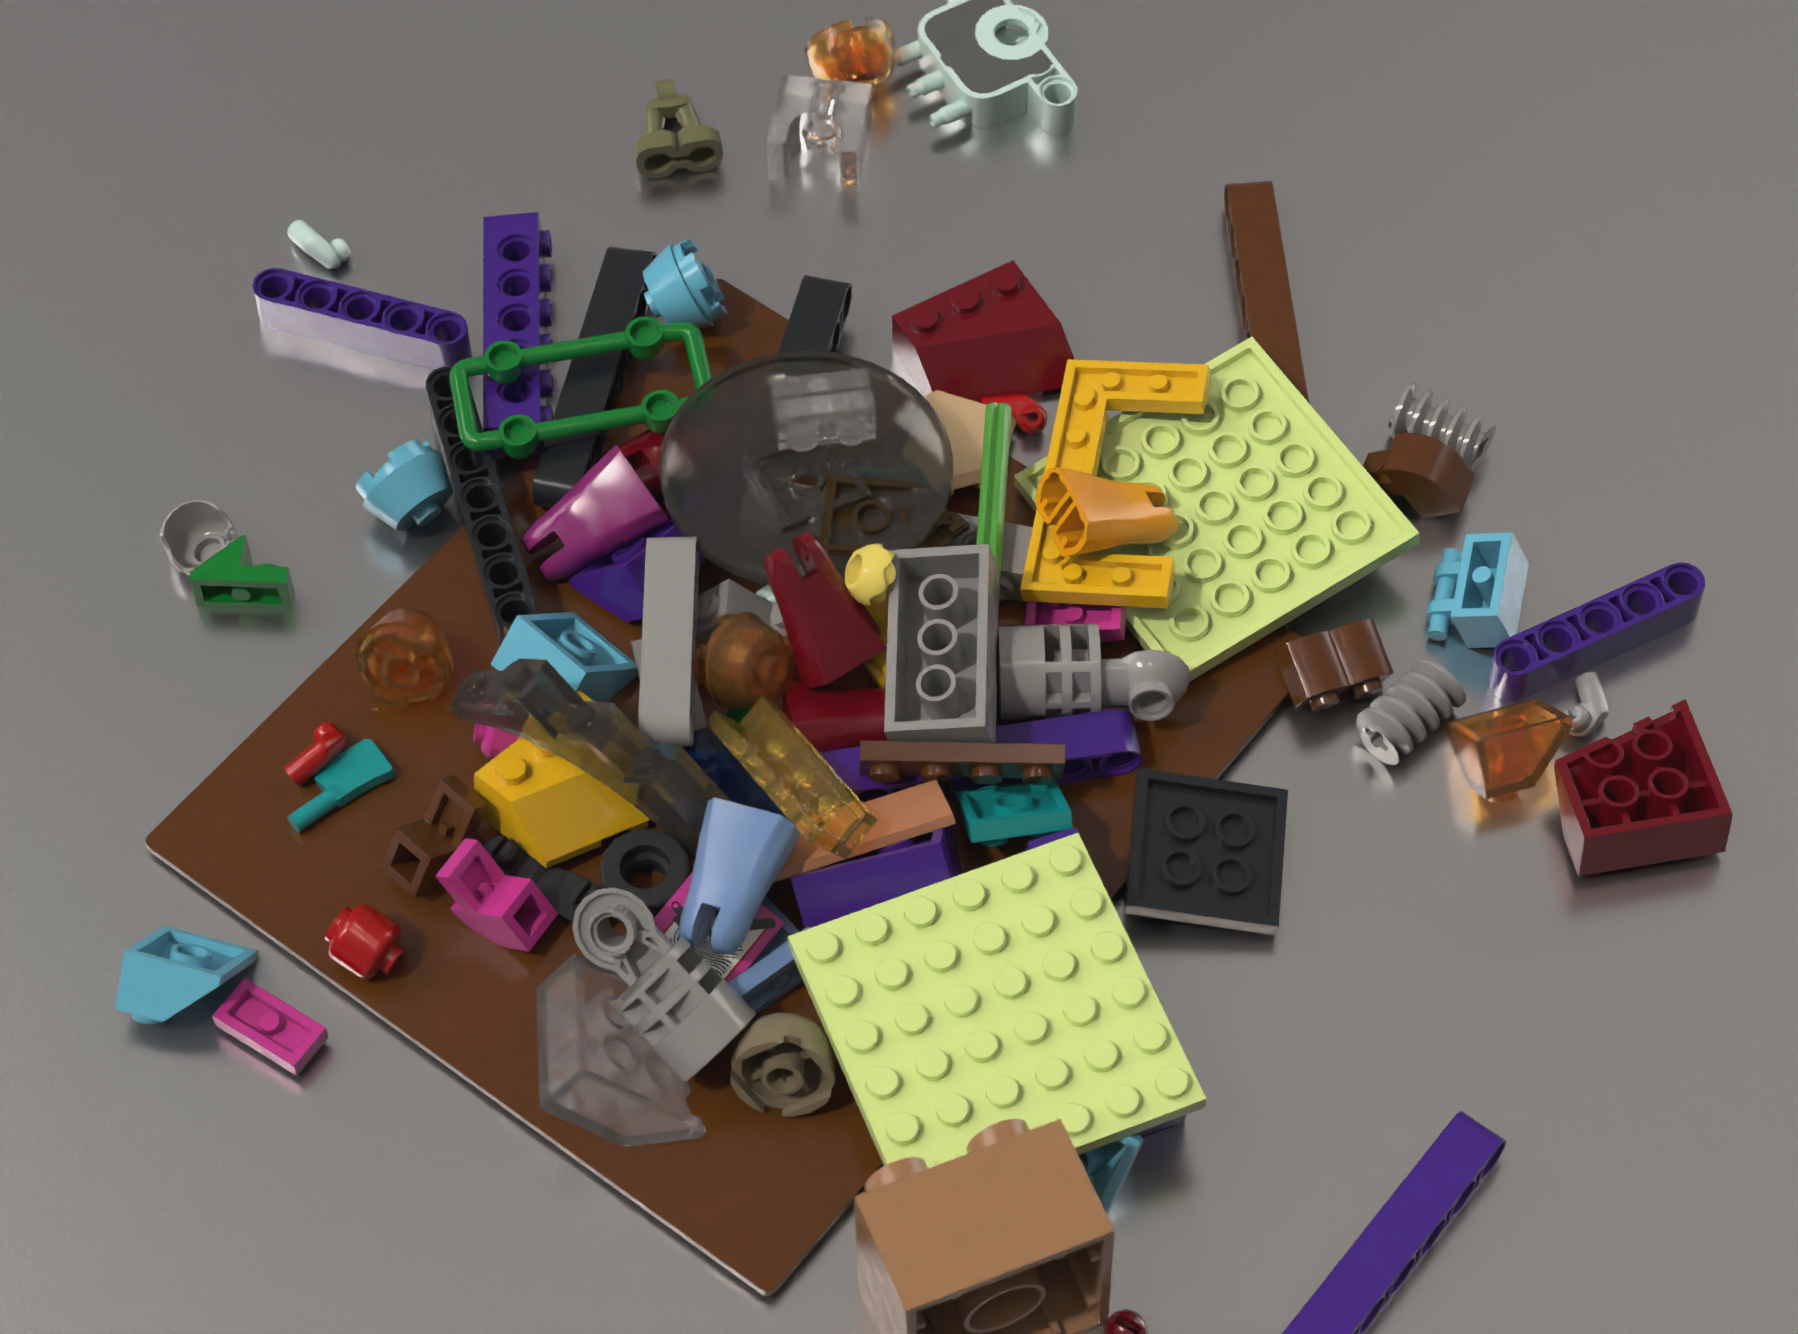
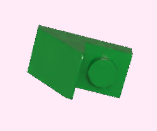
[189,535,295,610]

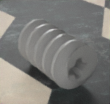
[1388,382,1496,471]
[1356,660,1466,765]

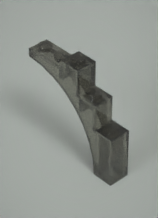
[448,659,731,861]

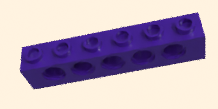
[483,212,554,458]

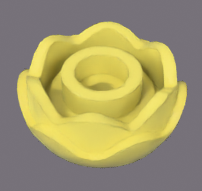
[845,543,896,606]

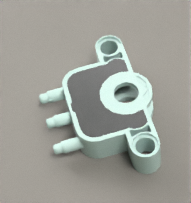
[885,0,1078,135]

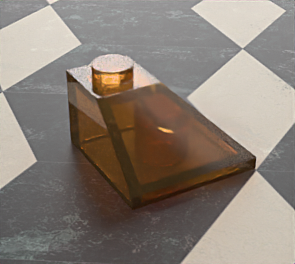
[1444,698,1573,802]

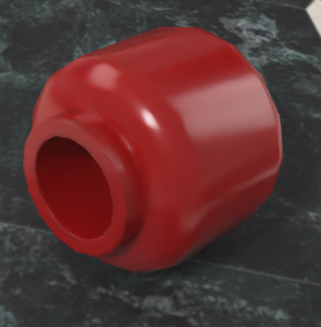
[324,903,405,980]

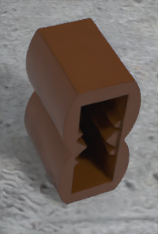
[1274,618,1394,712]

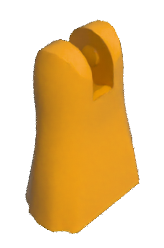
[1035,467,1179,557]

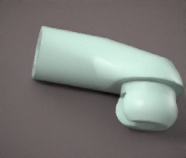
[288,220,351,269]

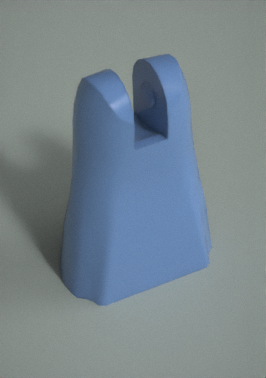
[679,798,801,955]

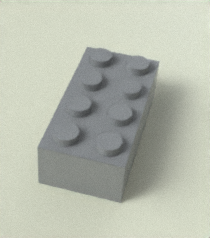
[884,544,999,743]

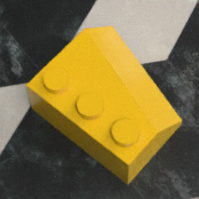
[474,691,688,868]

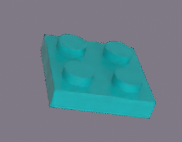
[955,779,1073,846]

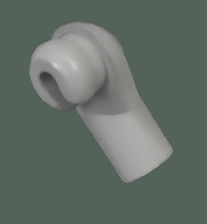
[1562,672,1609,737]

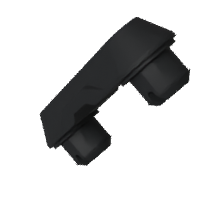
[485,835,601,922]

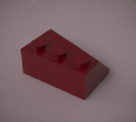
[892,260,1075,403]
[1554,699,1733,876]

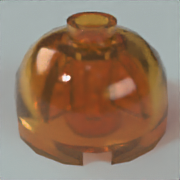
[805,17,896,101]

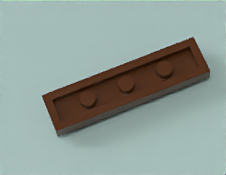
[859,741,1065,785]

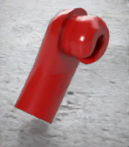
[283,722,347,787]

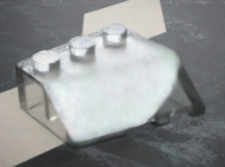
[536,953,706,1147]

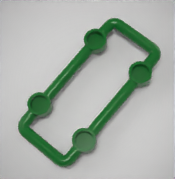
[449,316,716,459]

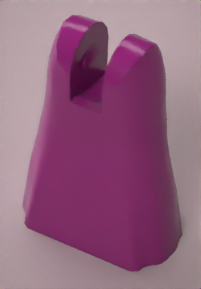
[521,445,671,581]

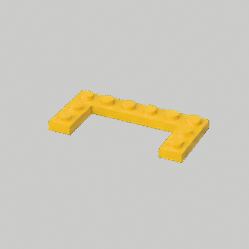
[1020,359,1211,609]

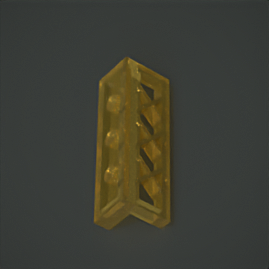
[706,696,878,859]

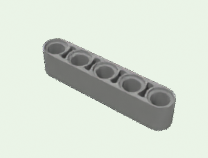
[638,537,699,747]

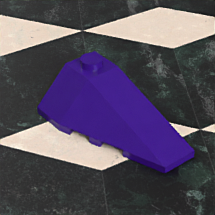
[568,468,754,622]

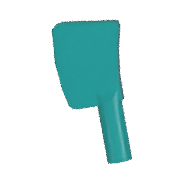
[287,739,395,833]

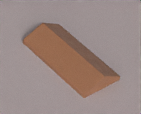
[774,779,956,882]

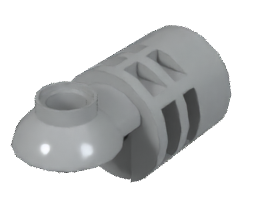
[997,623,1191,721]
[572,888,756,1083]

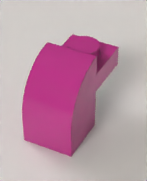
[435,838,559,952]

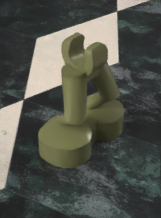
[634,79,723,179]

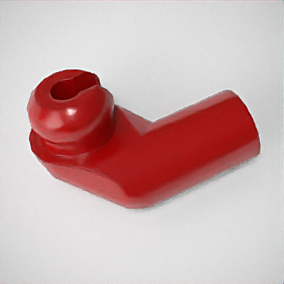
[981,394,1047,434]

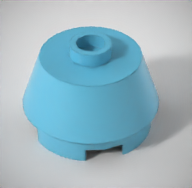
[643,238,728,328]
[356,439,453,531]

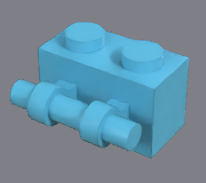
[1426,532,1529,648]

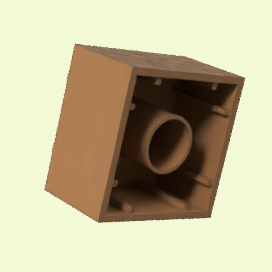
[854,1119,1115,1334]

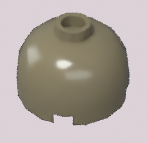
[730,1012,836,1117]

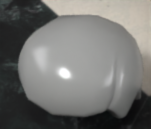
[159,498,238,577]

